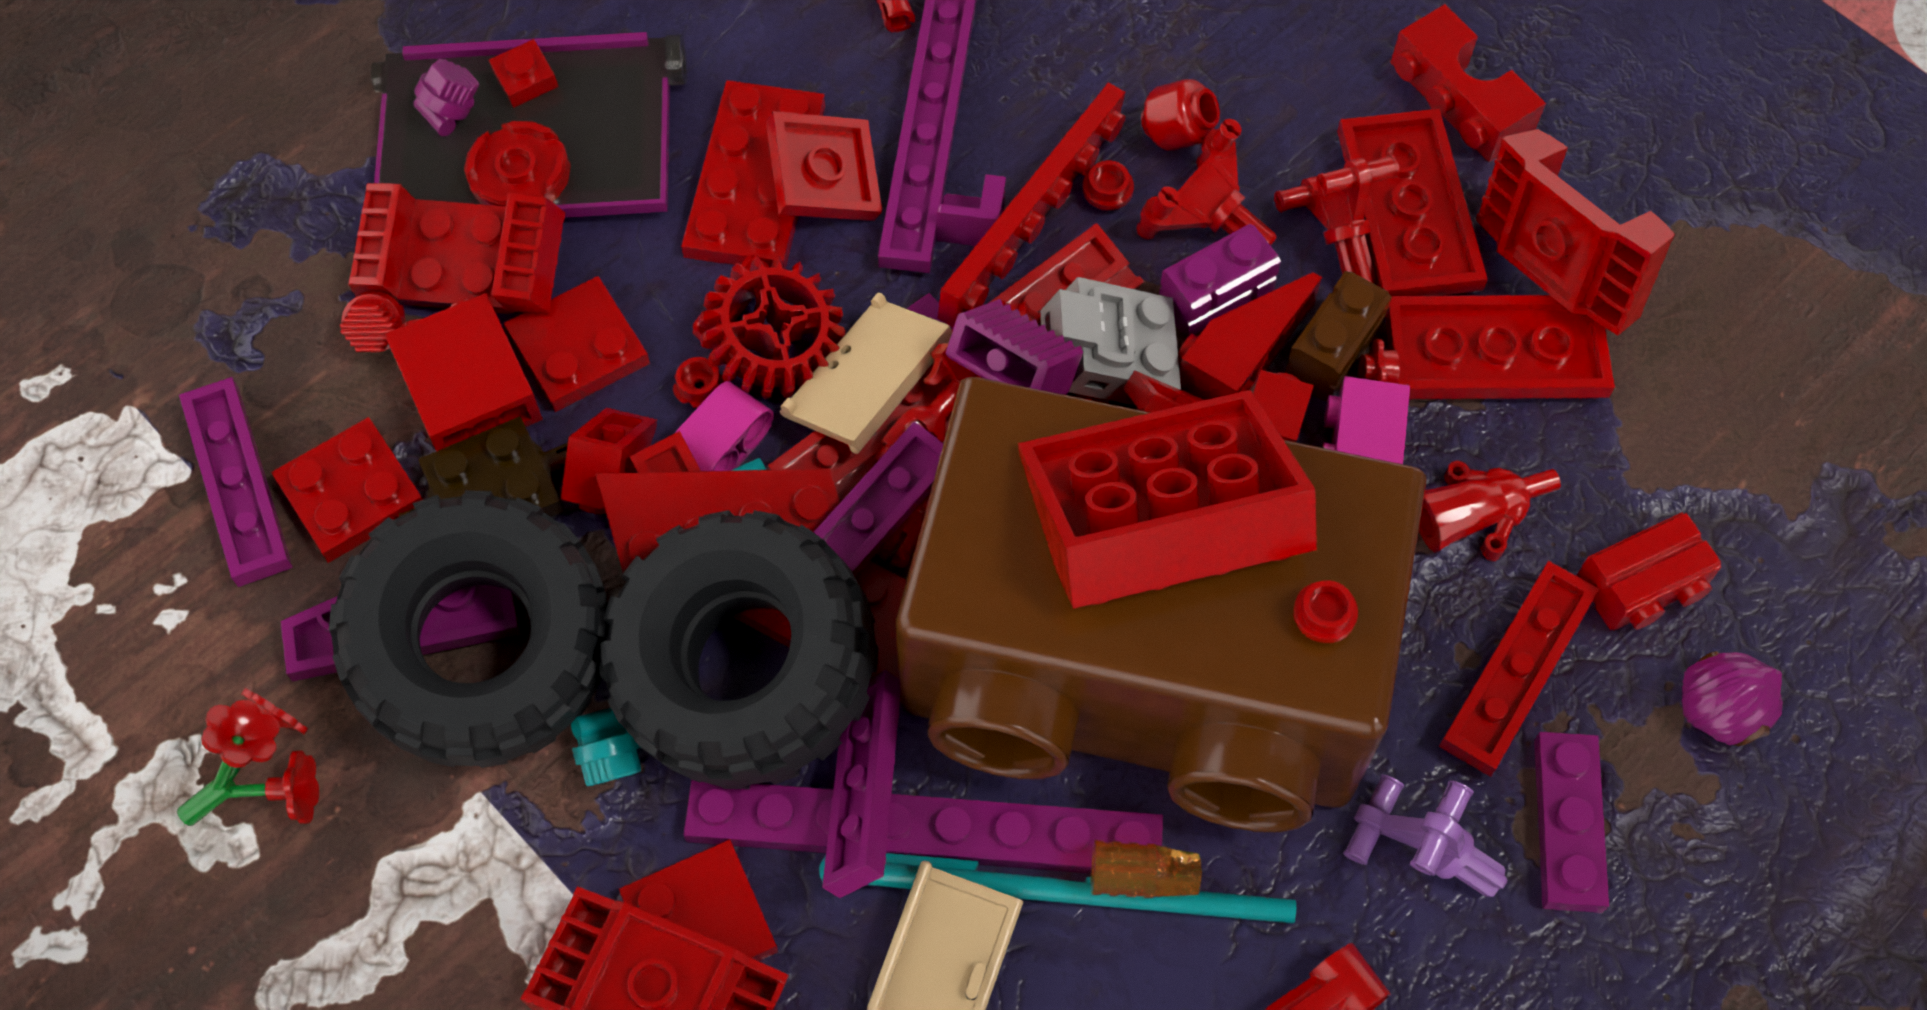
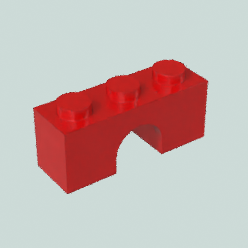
[1390,4,1546,162]

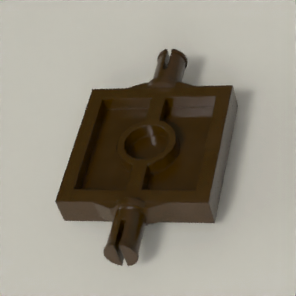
[398,416,568,517]

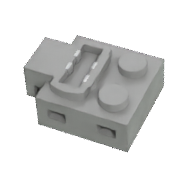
[1040,277,1181,406]

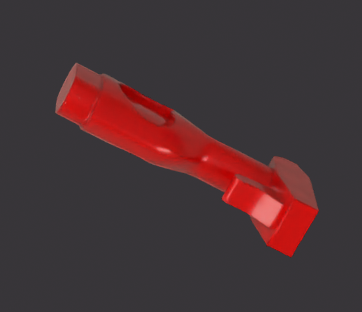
[875,343,981,461]

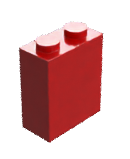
[384,293,543,451]

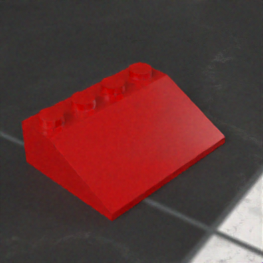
[1018,390,1317,609]

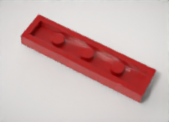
[1439,560,1599,777]

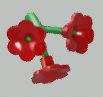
[177,688,320,826]

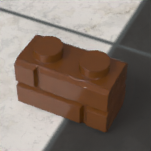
[1285,271,1392,401]

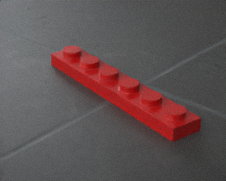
[937,82,1126,328]

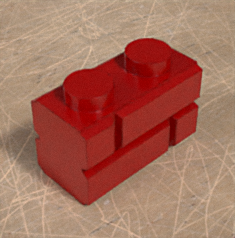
[1576,512,1721,631]

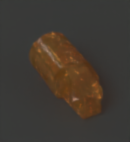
[1091,839,1202,899]

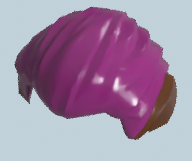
[1682,651,1783,747]

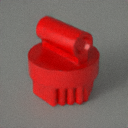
[340,290,406,353]

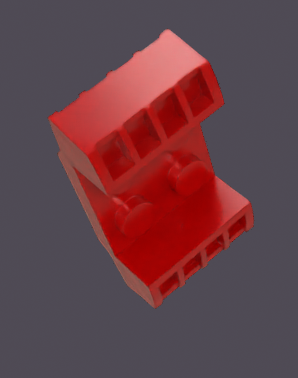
[1475,129,1675,336]
[348,183,566,314]
[520,886,789,1010]

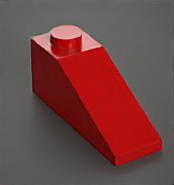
[1178,272,1322,400]

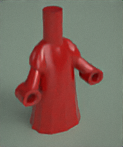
[1418,461,1561,562]

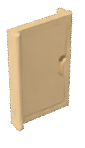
[780,293,952,454]
[866,861,1024,1010]

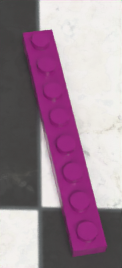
[878,0,977,273]
[684,779,1163,879]

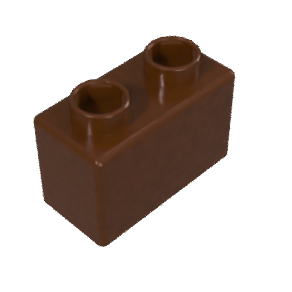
[896,377,1426,832]

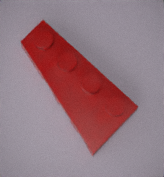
[595,469,840,582]

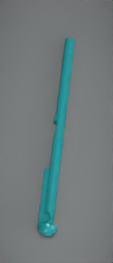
[819,853,1296,924]

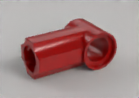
[1264,943,1391,1010]

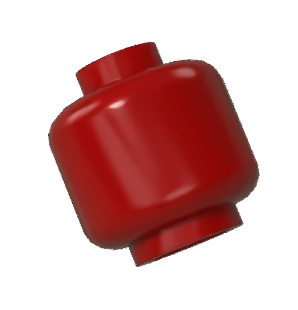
[1141,79,1220,151]

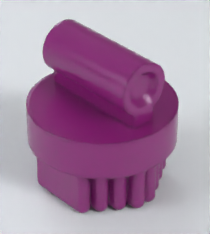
[414,59,479,136]

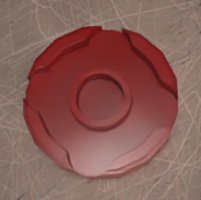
[464,121,571,206]

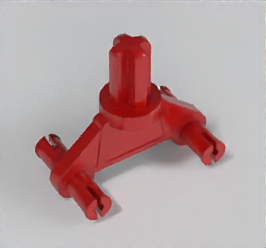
[1136,119,1277,246]
[1274,155,1399,284]

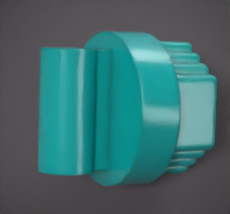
[571,707,641,786]

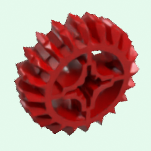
[699,255,845,400]

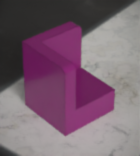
[936,174,1006,246]

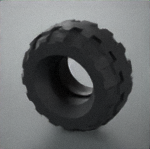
[329,490,608,768]
[598,510,879,789]

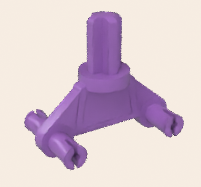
[1343,774,1507,897]

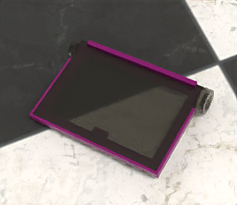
[371,32,687,218]

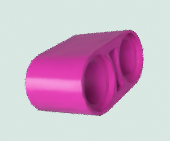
[675,381,774,471]

